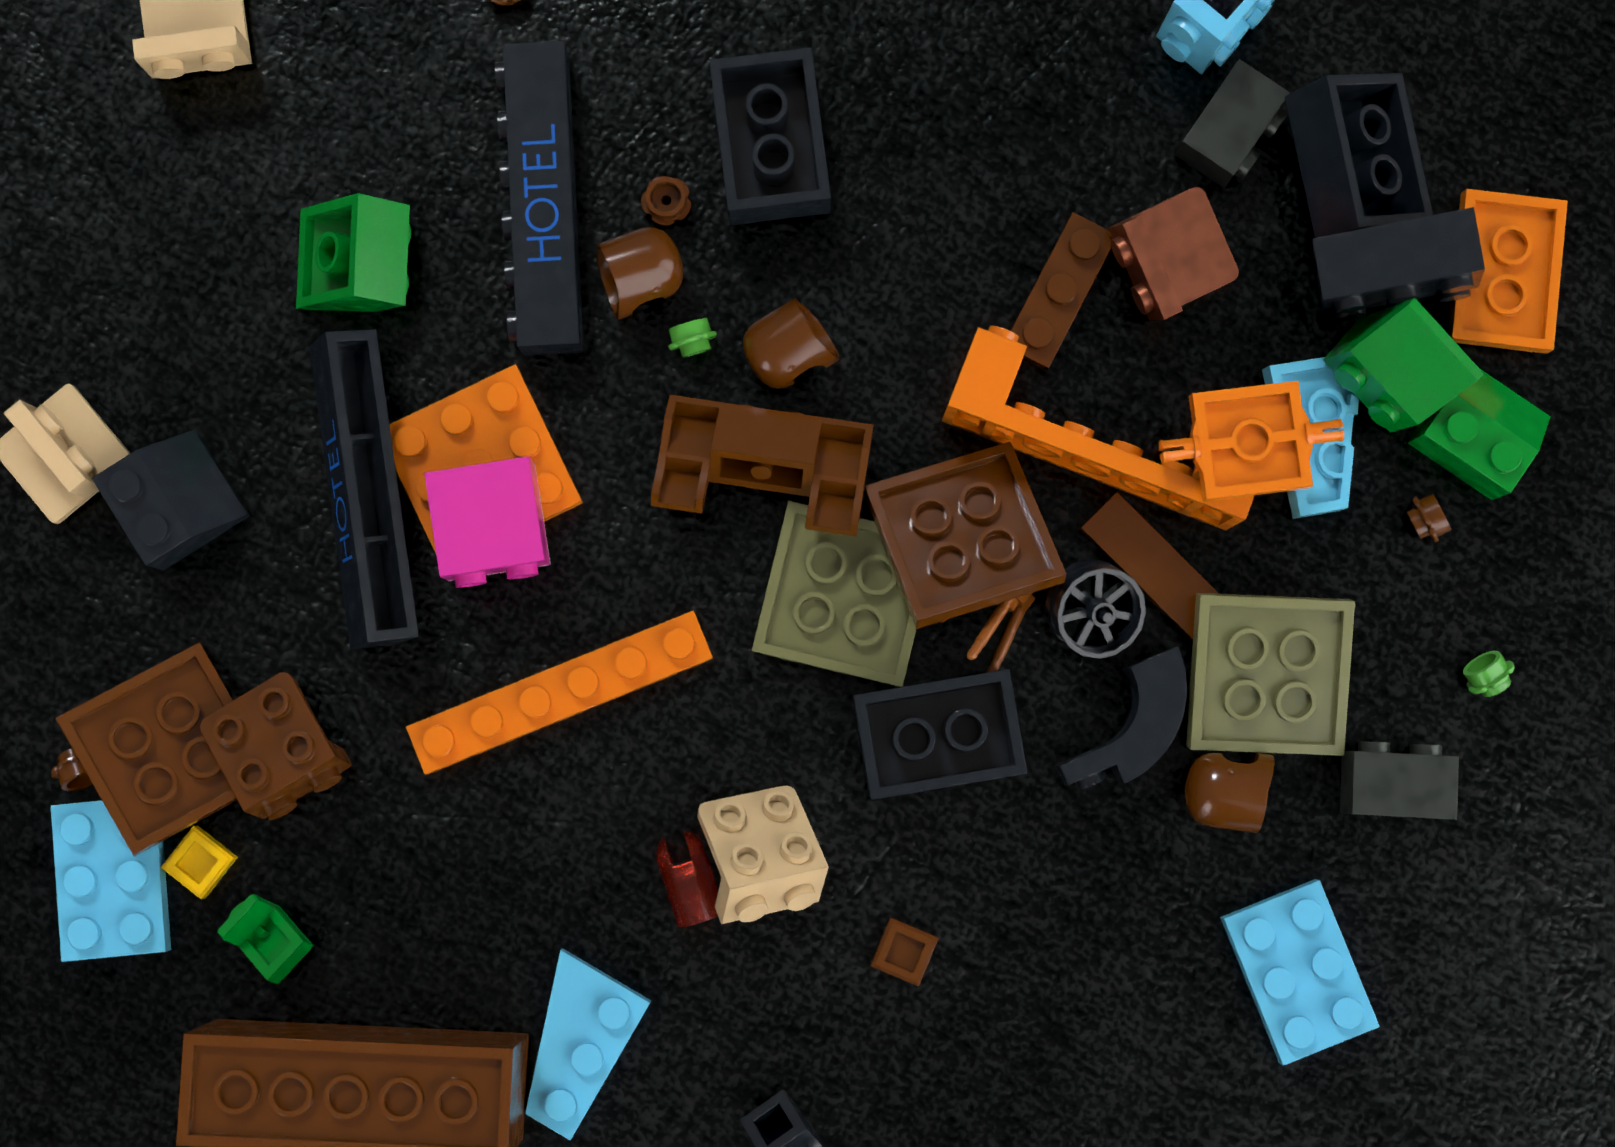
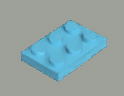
[51,800,171,962]
[1220,879,1380,1066]

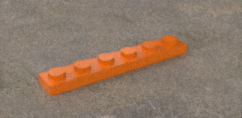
[406,610,713,775]

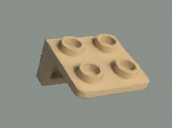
[132,0,252,79]
[697,786,829,924]

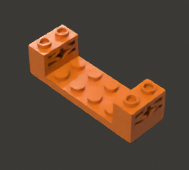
[942,326,1255,531]

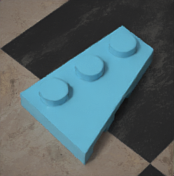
[1262,357,1359,519]
[525,948,651,1140]

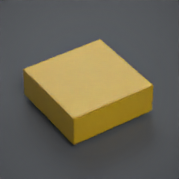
[161,826,238,899]

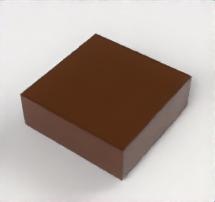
[870,917,939,986]

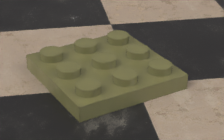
[752,501,916,688]
[1186,593,1355,756]

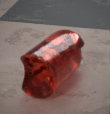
[656,831,718,927]

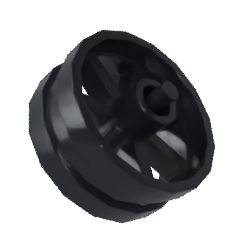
[1045,559,1146,659]

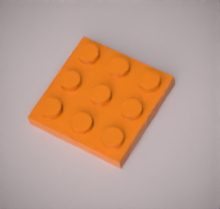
[389,364,583,553]

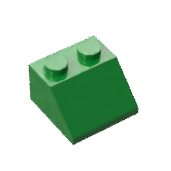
[296,193,411,312]
[1323,298,1484,433]
[1408,368,1551,500]

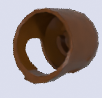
[596,227,684,320]
[743,298,840,389]
[1185,752,1275,833]

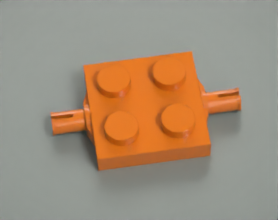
[1159,381,1344,502]

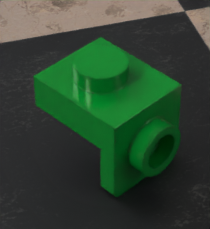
[218,894,314,985]

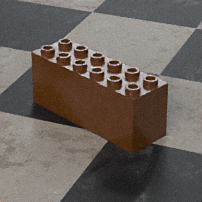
[176,1019,529,1147]

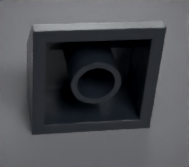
[91,430,250,571]

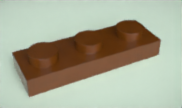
[1011,212,1113,372]

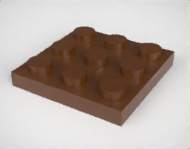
[864,442,1066,629]
[56,642,237,857]

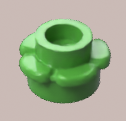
[668,318,717,358]
[1463,651,1515,697]

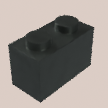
[1174,59,1290,188]
[1340,741,1459,820]

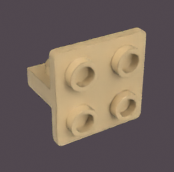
[0,384,130,524]

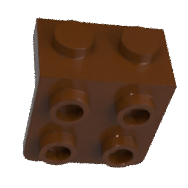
[200,672,353,820]

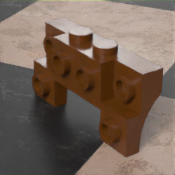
[651,395,874,537]

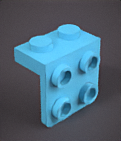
[1156,0,1274,75]

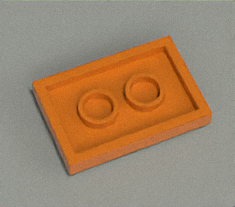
[1447,189,1568,354]

